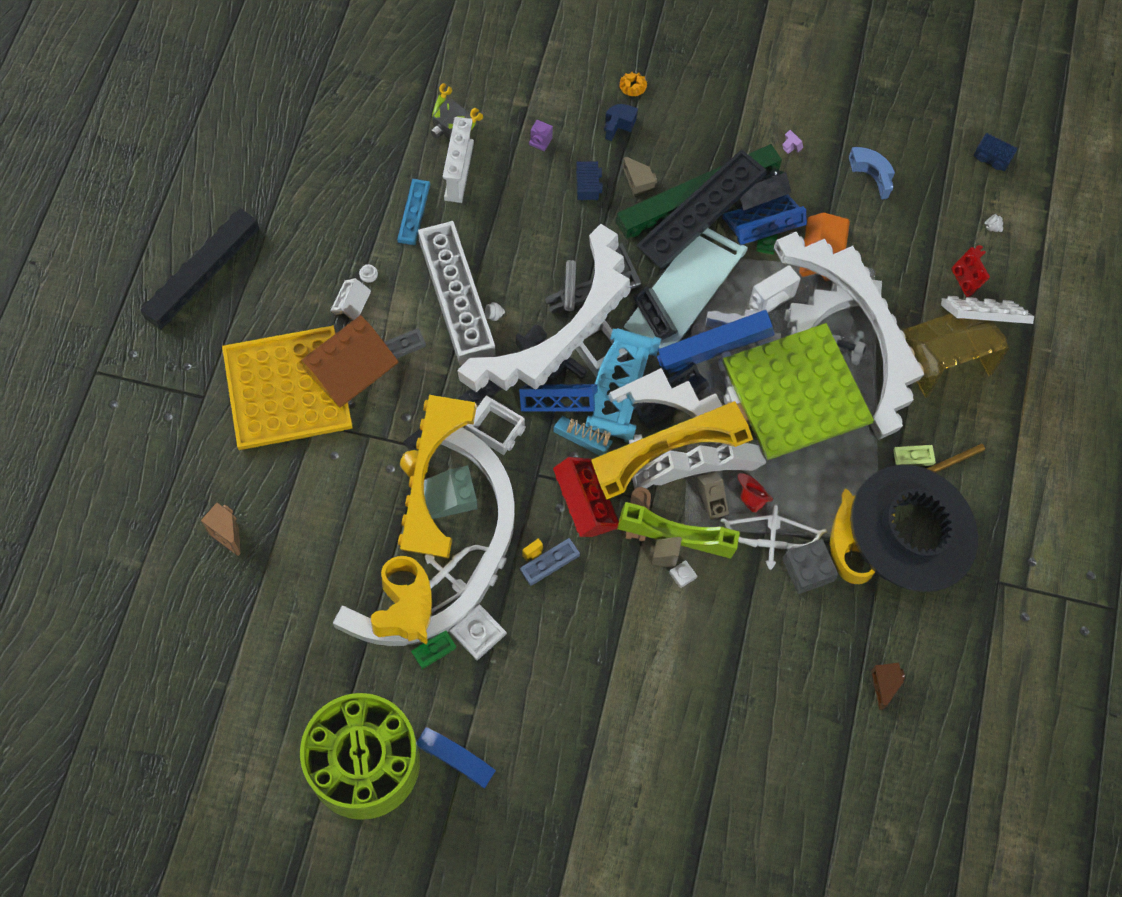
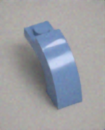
[849,147,895,199]

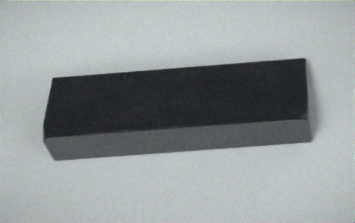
[633,287,678,340]

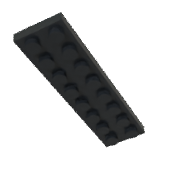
[636,149,767,270]

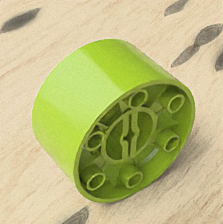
[300,693,420,820]

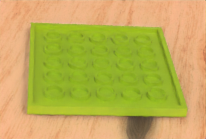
[722,323,874,460]

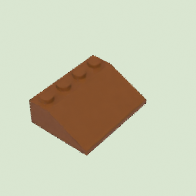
[301,315,399,408]

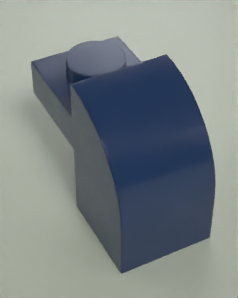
[604,104,638,141]

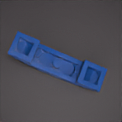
[417,727,496,789]

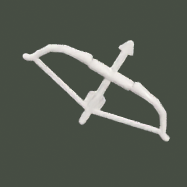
[721,505,827,570]
[425,545,489,613]

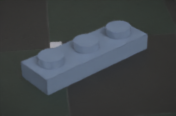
[520,538,580,586]

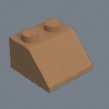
[201,503,241,556]

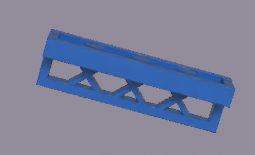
[519,384,598,411]

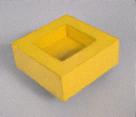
[522,538,543,562]

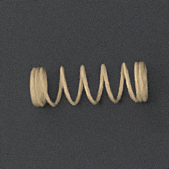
[567,419,611,446]

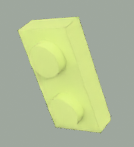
[893,445,936,466]

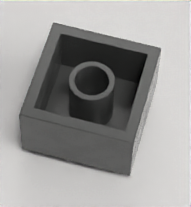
[782,539,838,594]

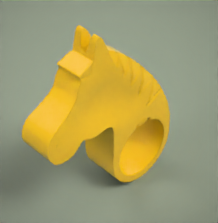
[830,488,895,584]
[371,556,432,644]

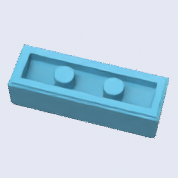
[553,416,613,456]

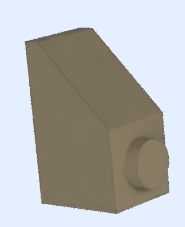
[623,157,657,196]
[649,537,682,568]

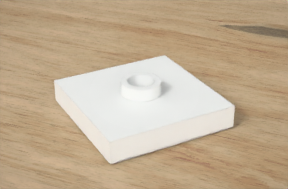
[450,604,507,660]

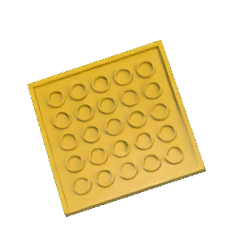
[222,325,353,450]

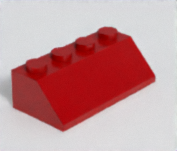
[553,457,619,537]

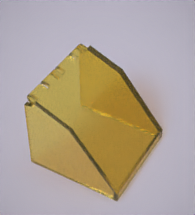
[902,313,1009,398]

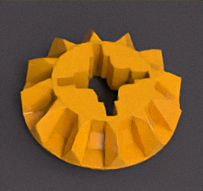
[619,71,647,96]

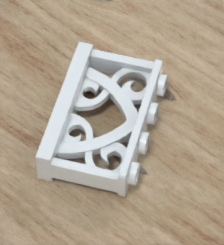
[443,117,474,203]

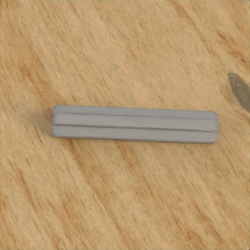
[564,260,576,311]

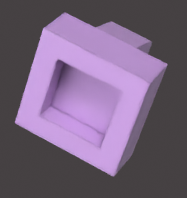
[782,130,803,154]

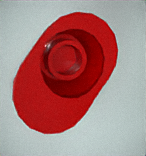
[737,473,773,513]

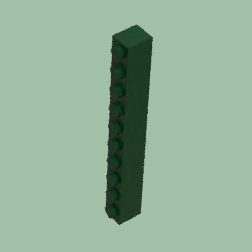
[616,144,782,239]

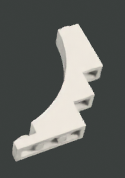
[608,368,724,445]
[632,443,766,489]

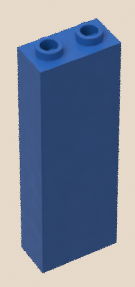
[657,309,775,374]

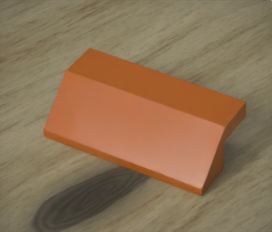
[799,213,850,281]

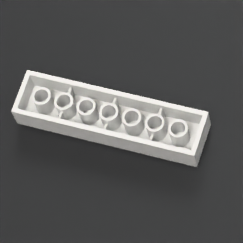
[418,221,495,365]

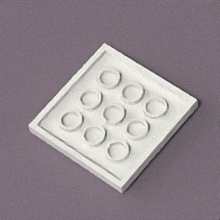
[941,296,1034,324]

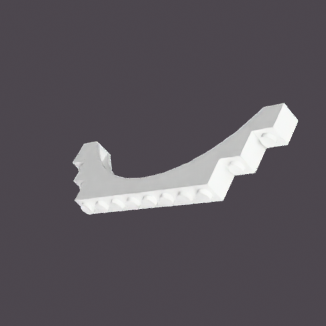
[457,224,631,392]
[774,232,924,440]

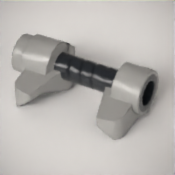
[833,334,867,365]

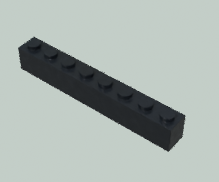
[140,208,259,330]

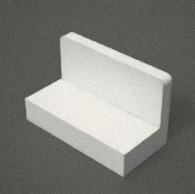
[330,278,371,320]

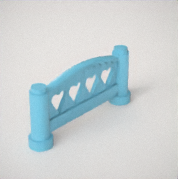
[585,328,661,443]

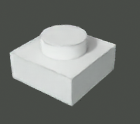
[669,560,697,588]

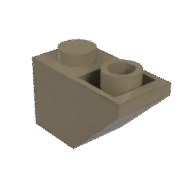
[697,471,729,520]

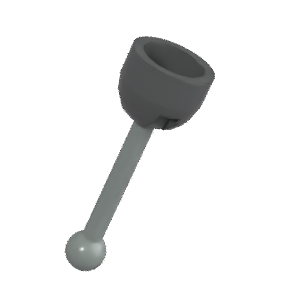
[841,331,865,366]

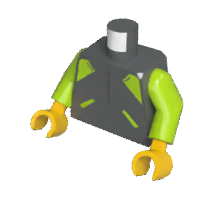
[430,83,483,139]

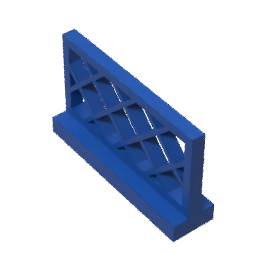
[723,194,807,245]

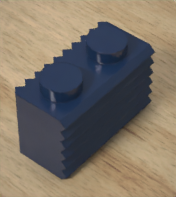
[973,133,1017,172]
[576,161,602,200]

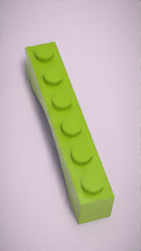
[617,502,740,558]

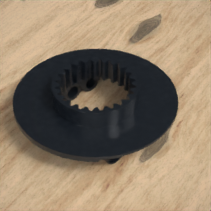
[850,465,978,592]

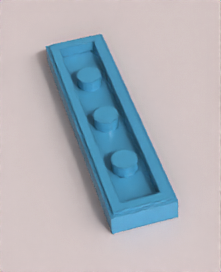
[397,179,430,245]

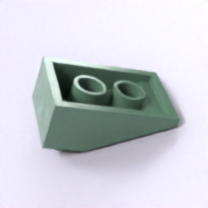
[424,466,477,519]

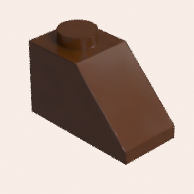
[871,663,905,710]

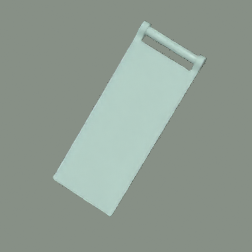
[624,228,748,349]

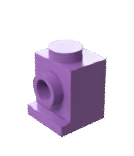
[529,120,553,151]

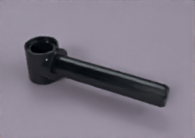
[524,324,588,378]

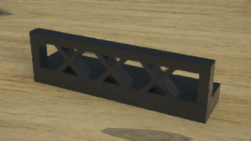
[633,362,710,429]

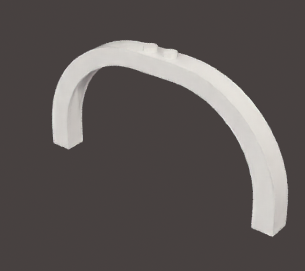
[333,428,514,646]

